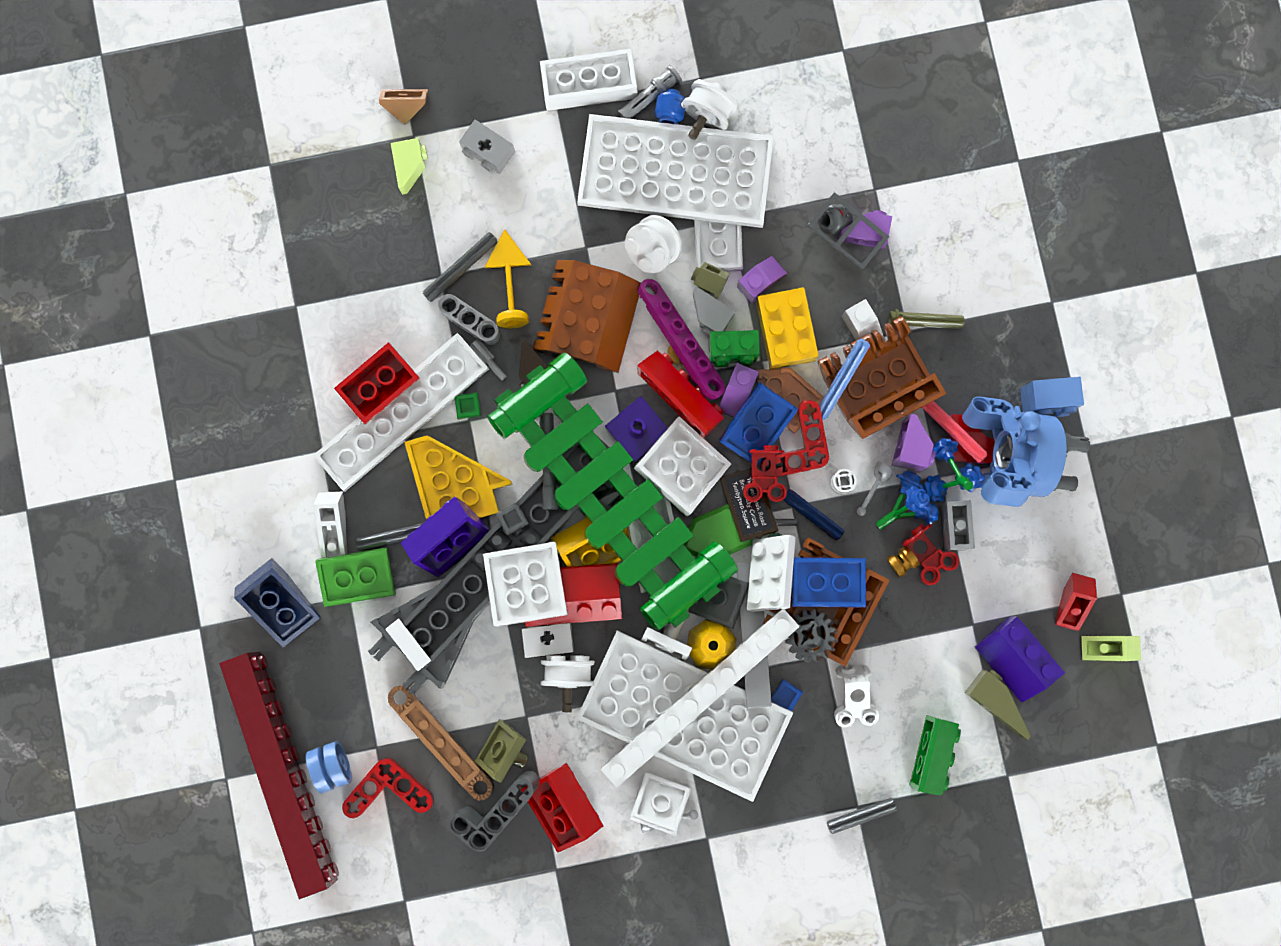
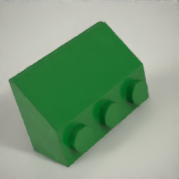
[909,715,961,796]

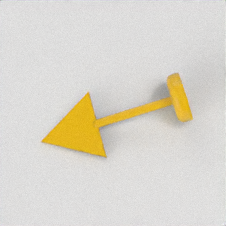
[485,229,531,329]

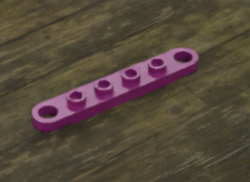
[638,279,725,400]

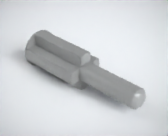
[470,339,506,381]

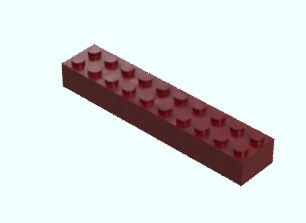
[219,652,339,900]

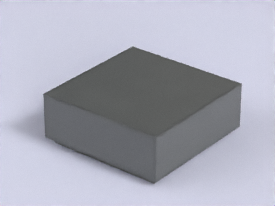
[496,503,529,536]

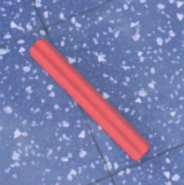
[922,401,987,462]

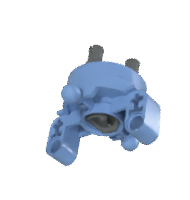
[962,397,1090,507]

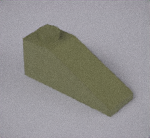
[965,670,1031,740]

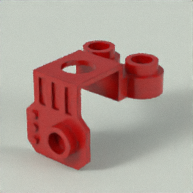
[743,445,787,502]
[902,523,959,585]

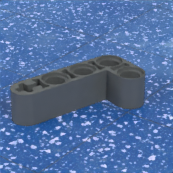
[449,771,540,852]

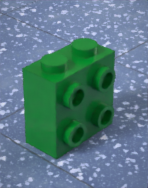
[708,330,760,367]

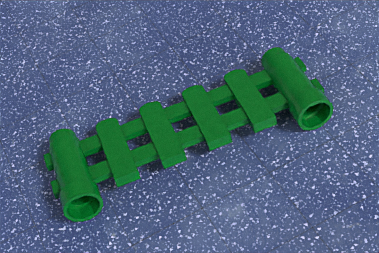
[487,353,738,631]

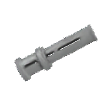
[618,65,682,119]

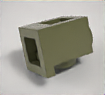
[691,262,730,299]

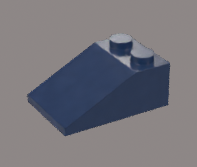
[234,558,320,647]

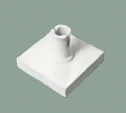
[641,621,692,661]

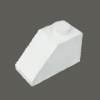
[841,299,885,343]

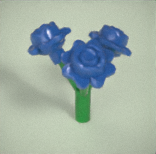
[924,438,985,502]
[876,470,939,530]

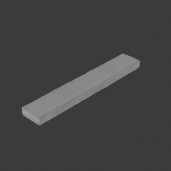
[736,563,772,708]

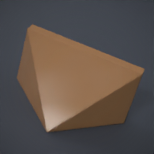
[379,89,428,125]

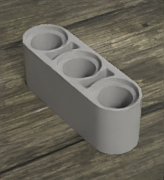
[438,294,500,345]

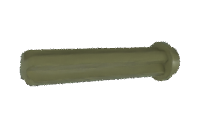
[888,309,965,329]

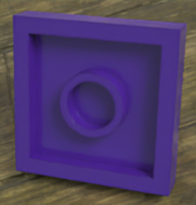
[605,396,668,462]

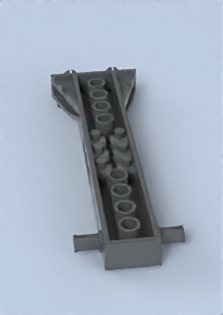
[368,436,622,695]

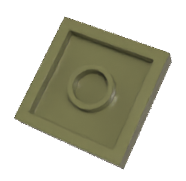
[475,719,528,783]

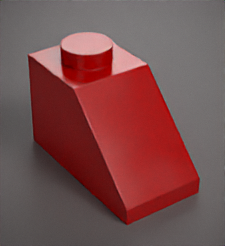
[1055,572,1097,631]

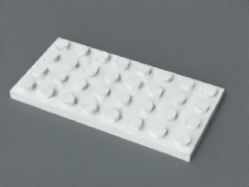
[577,114,774,228]
[577,630,793,802]

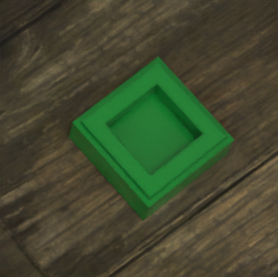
[455,392,482,420]

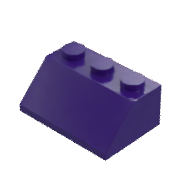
[401,496,490,578]
[974,616,1065,703]

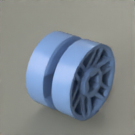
[306,741,352,794]

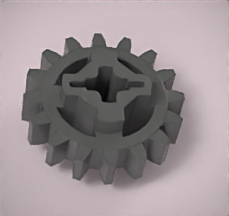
[785,609,838,663]

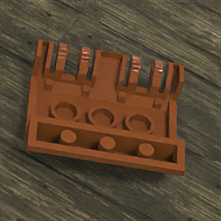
[533,260,641,373]
[818,316,946,439]
[763,538,890,667]

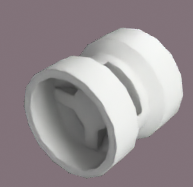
[830,469,857,495]

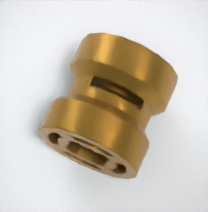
[887,545,920,578]

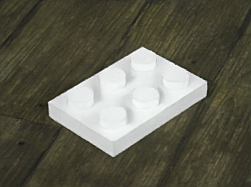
[747,535,795,612]

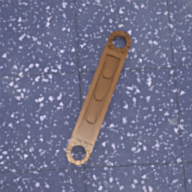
[387,686,493,801]

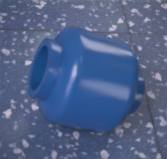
[655,89,685,124]

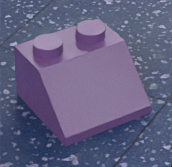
[891,414,935,473]

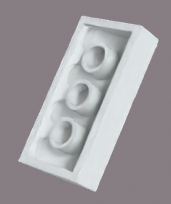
[540,49,638,111]

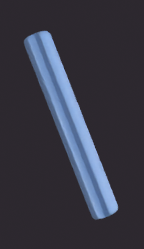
[819,339,870,420]

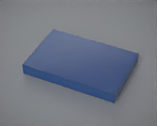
[719,382,799,467]
[792,557,866,607]

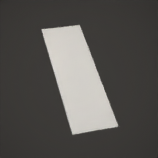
[386,618,431,671]

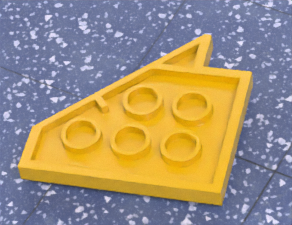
[404,435,513,519]

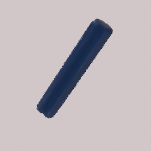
[784,489,845,540]

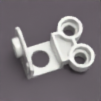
[834,663,879,727]

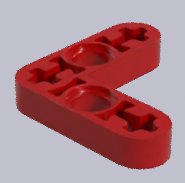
[760,400,829,477]
[342,758,434,819]

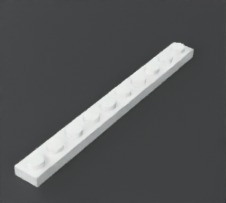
[601,609,800,788]

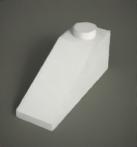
[313,491,347,558]

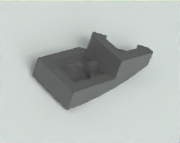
[579,488,621,517]

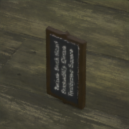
[720,468,778,542]

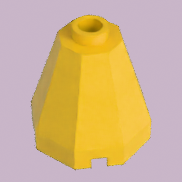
[687,619,737,670]

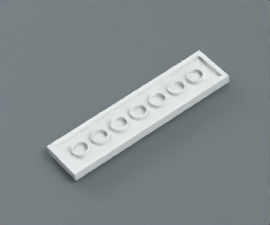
[313,333,489,492]

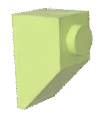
[391,138,428,195]
[1081,636,1141,661]

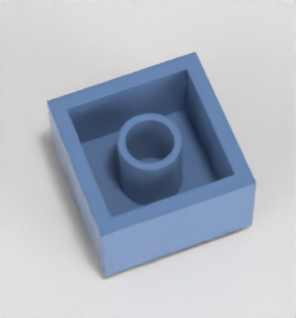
[1020,376,1084,417]

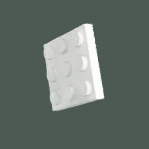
[634,416,731,516]
[483,542,567,627]

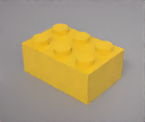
[756,287,819,369]

